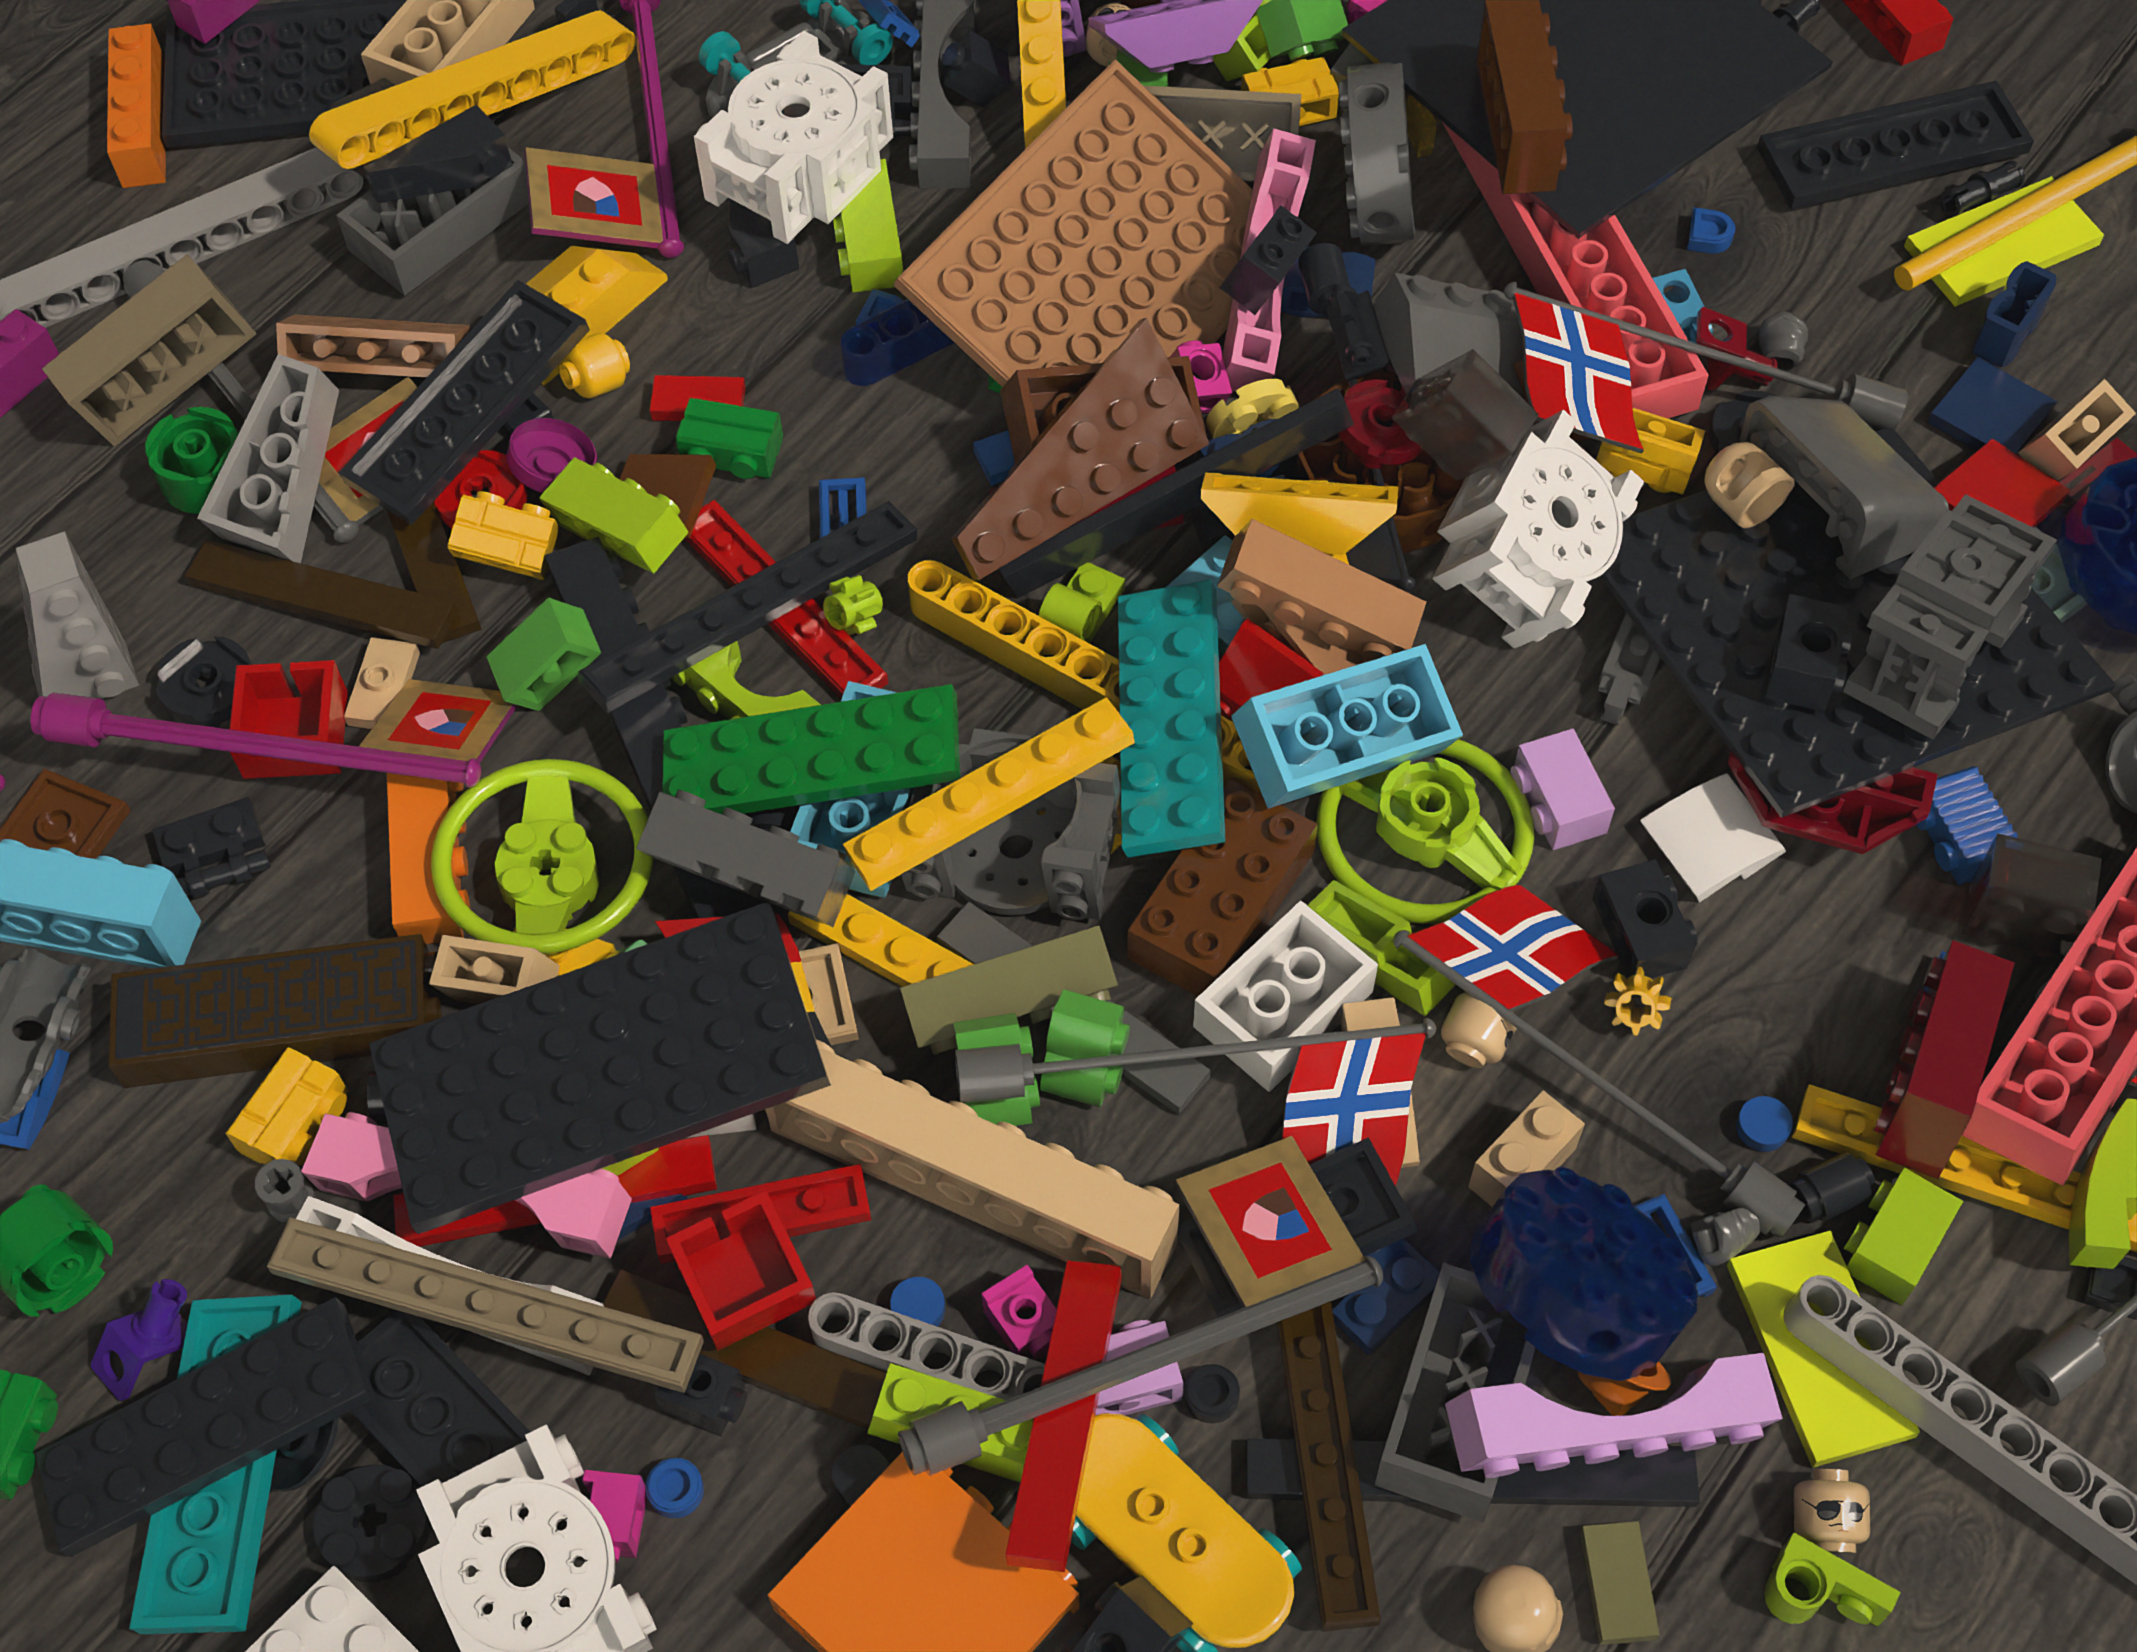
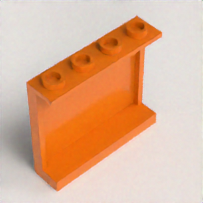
[768,1452,1080,1652]

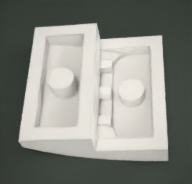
[1640,773,1786,903]

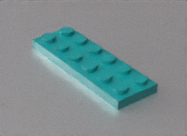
[1118,579,1225,857]
[129,1295,302,1634]

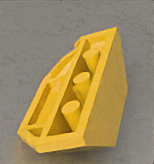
[526,246,668,386]
[1201,472,1398,557]

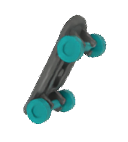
[699,0,893,118]

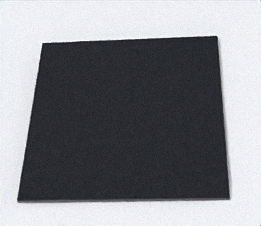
[1341,0,1833,239]
[1600,428,2116,818]

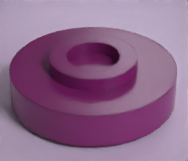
[507,418,597,493]

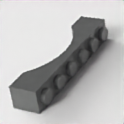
[909,0,976,188]

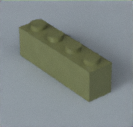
[900,926,1118,1055]

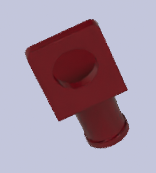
[1696,307,1778,392]

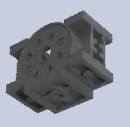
[1843,494,2057,739]
[901,728,1122,920]

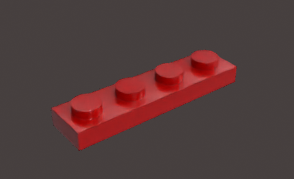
[650,1164,872,1264]

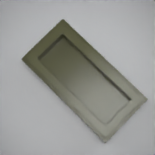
[1580,1521,1660,1645]

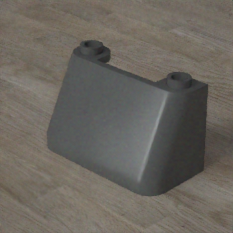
[1739,396,1949,579]

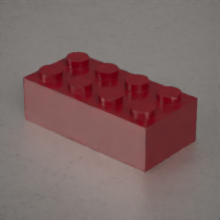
[1873,940,2015,1179]

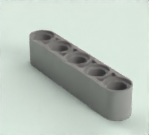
[808,1292,1045,1400]

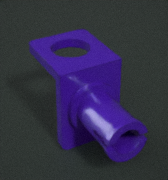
[91,1279,188,1401]

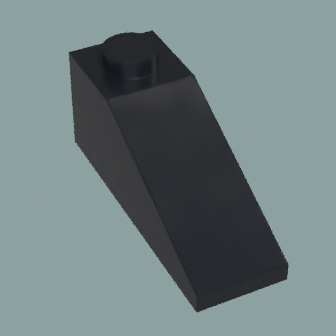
[363,105,513,203]
[727,199,799,288]

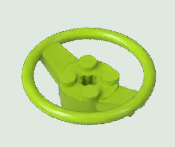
[1316,739,1534,924]
[431,759,654,955]

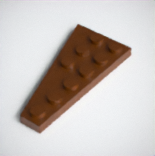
[951,318,1210,580]

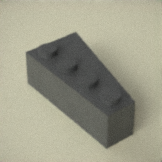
[636,789,856,928]

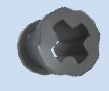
[255,1159,315,1222]

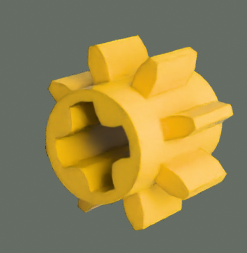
[1604,967,1672,1036]

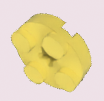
[1206,379,1299,439]

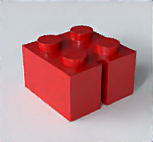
[230,660,348,779]
[665,1190,816,1351]

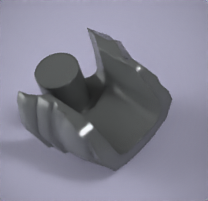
[1758,311,1808,366]
[1690,1208,1760,1266]

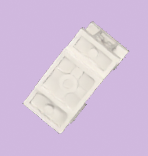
[694,31,893,244]
[1432,410,1644,649]
[416,1425,657,1652]

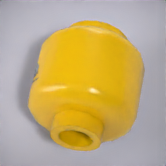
[559,333,630,399]

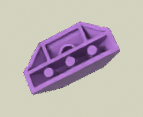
[1089,0,1263,73]

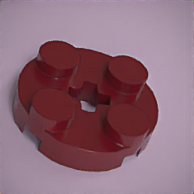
[1338,379,1431,469]

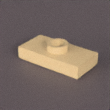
[344,637,420,729]

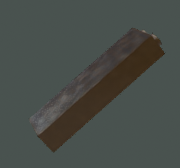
[109,934,442,1088]

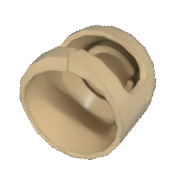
[1704,442,1794,528]
[1473,1564,1563,1652]

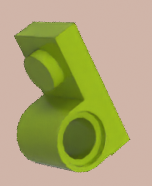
[1039,562,1125,644]
[1764,1532,1901,1627]

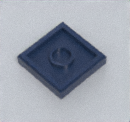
[1927,357,2058,455]

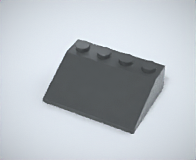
[1374,272,1534,428]

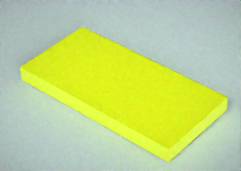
[1904,176,2104,307]
[1726,1231,1920,1468]

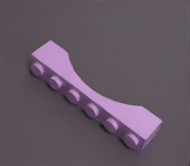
[1445,1353,1783,1478]

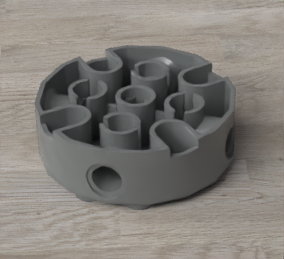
[1339,62,1415,247]

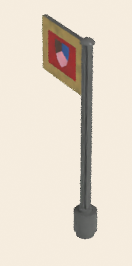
[123,260,418,543]
[898,1136,1383,1476]

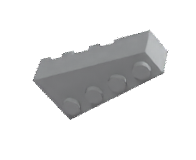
[197,354,339,563]
[16,531,139,699]

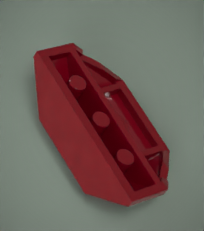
[1728,752,1938,855]

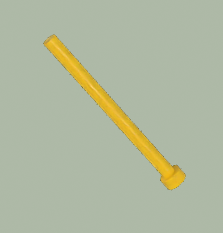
[1894,135,2137,291]

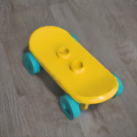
[1071,1413,1302,1652]

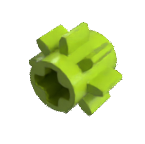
[823,575,883,635]

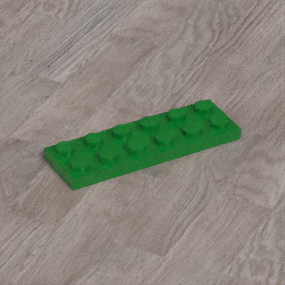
[663,684,960,814]

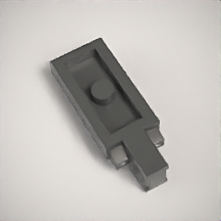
[1598,612,1661,725]

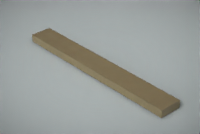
[267,1217,704,1393]

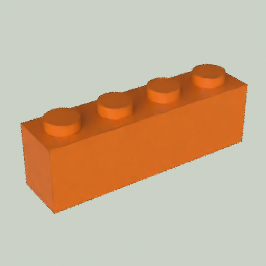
[107,23,166,188]
[387,773,470,944]

